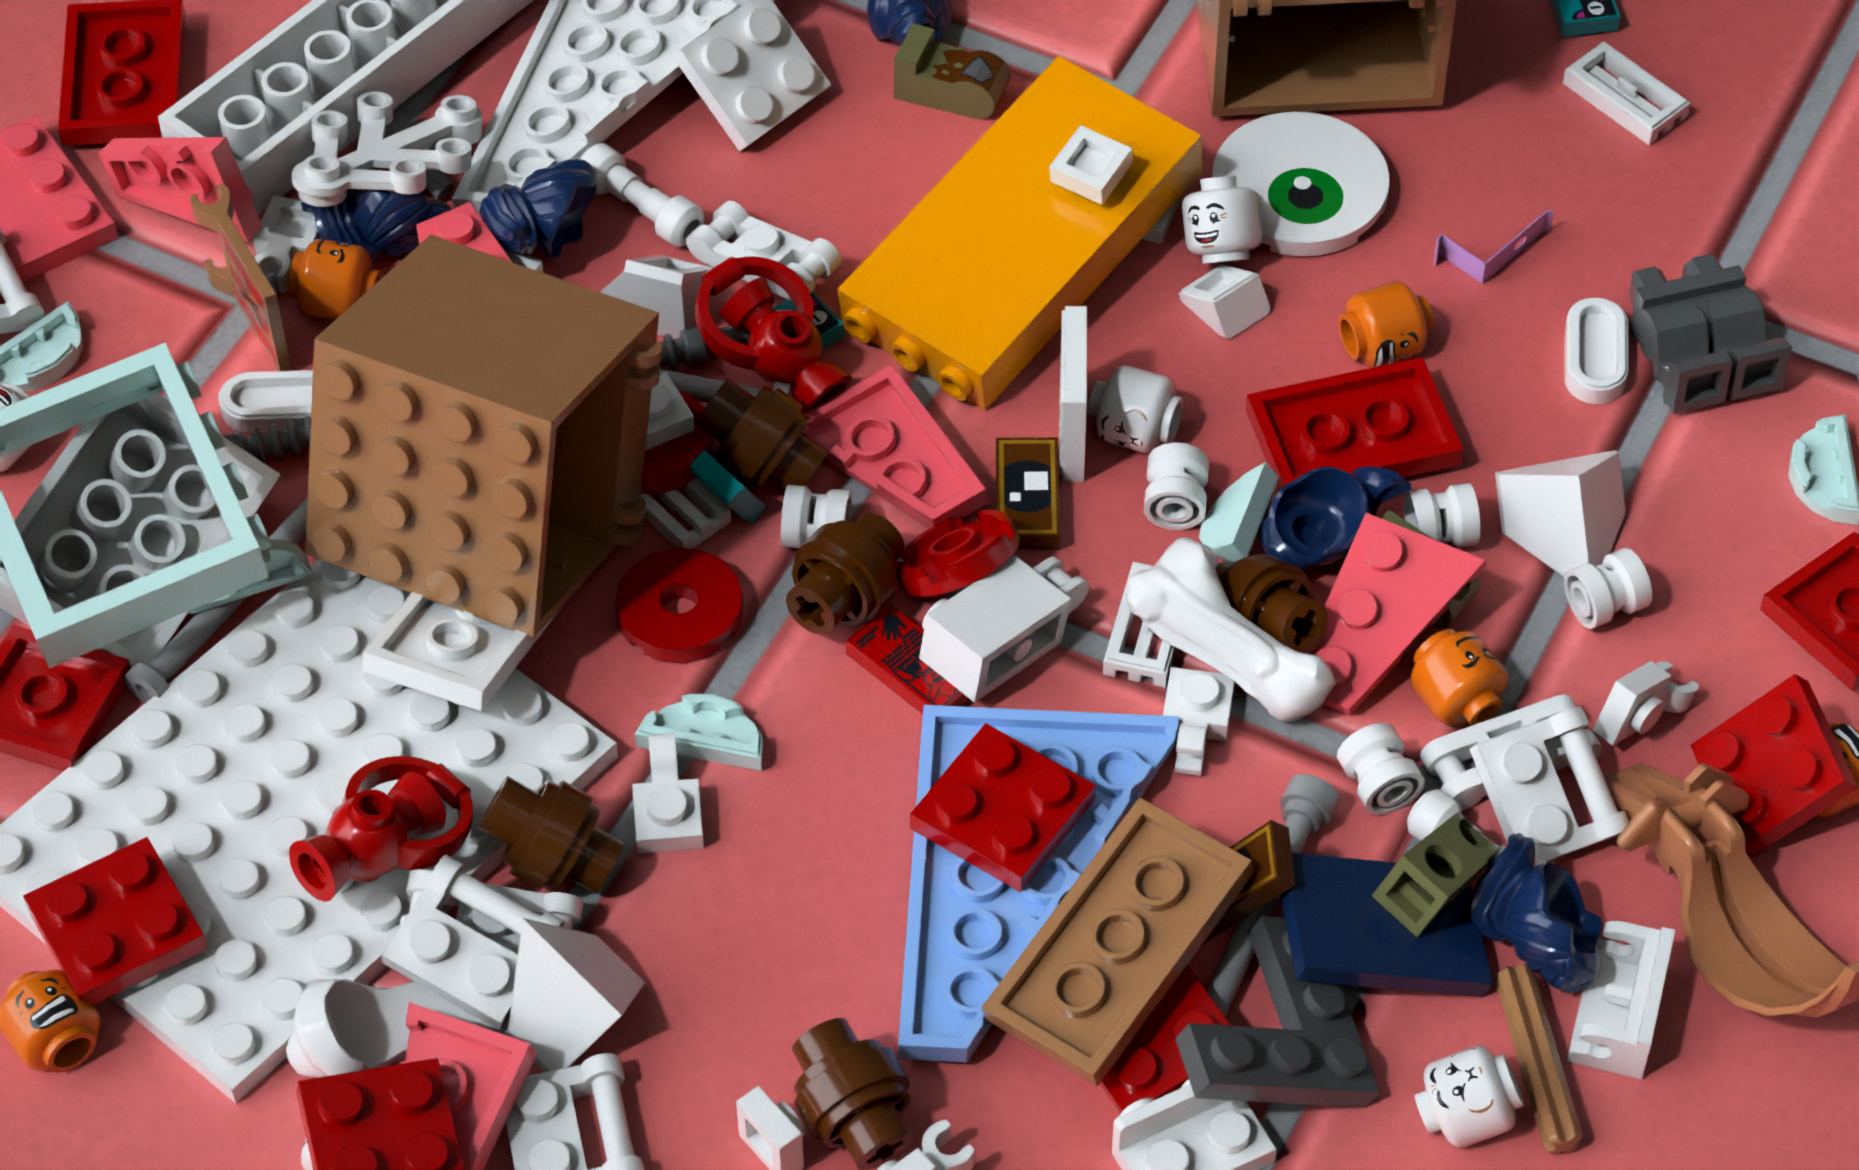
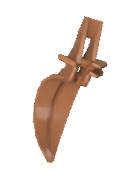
[1605,763,1859,1018]

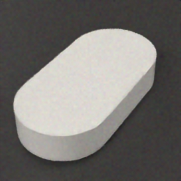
[1564,298,1628,404]
[219,370,313,433]

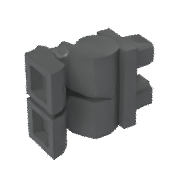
[1629,254,1792,414]

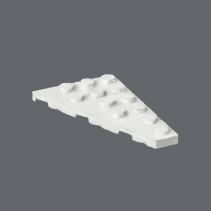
[452,0,749,217]

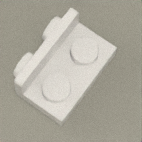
[1112,1079,1276,1170]

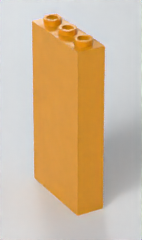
[837,55,1202,411]

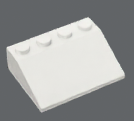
[0,394,281,668]

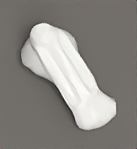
[1126,537,1337,723]
[286,978,510,1078]

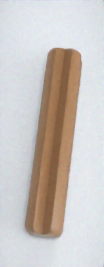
[1496,964,1583,1154]

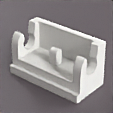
[1567,921,1675,1080]

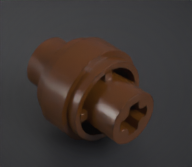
[695,378,828,489]
[786,513,904,635]
[1215,554,1328,654]
[478,776,625,894]
[792,1018,913,1170]

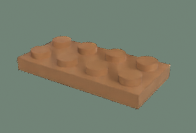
[981,797,1255,1087]

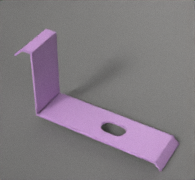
[1434,211,1553,284]

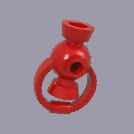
[695,256,852,414]
[289,756,474,902]

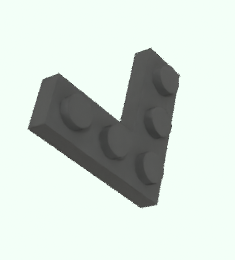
[1175,916,1380,1108]

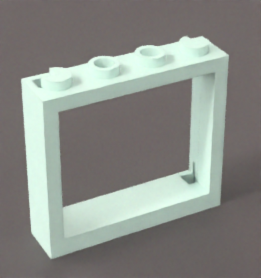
[0,343,272,669]

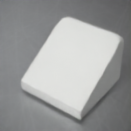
[1178,264,1270,339]

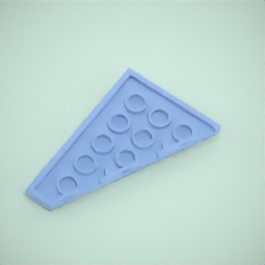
[898,705,1179,1063]

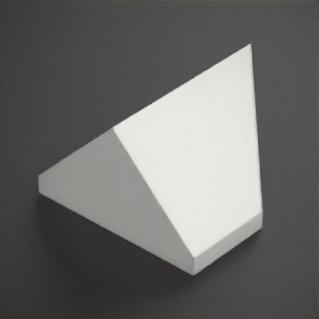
[600,255,714,339]
[1495,450,1626,577]
[504,918,645,1072]

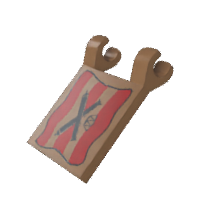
[190,184,292,371]

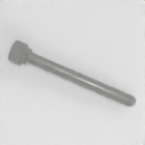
[1207,774,1339,1017]

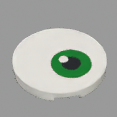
[1212,112,1389,257]

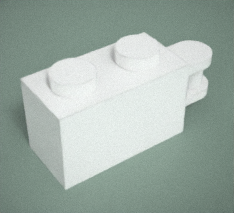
[919,556,1089,703]

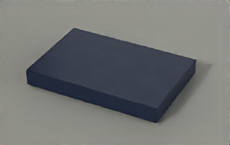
[1280,853,1493,997]

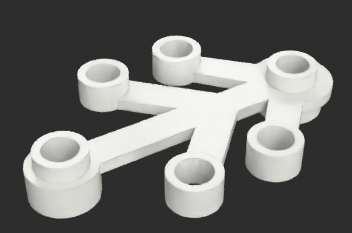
[292,91,482,207]

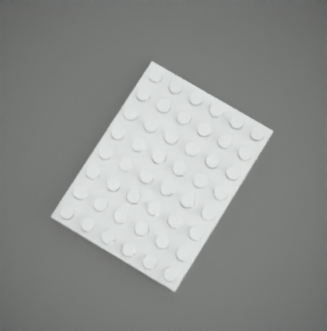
[0,559,618,1103]

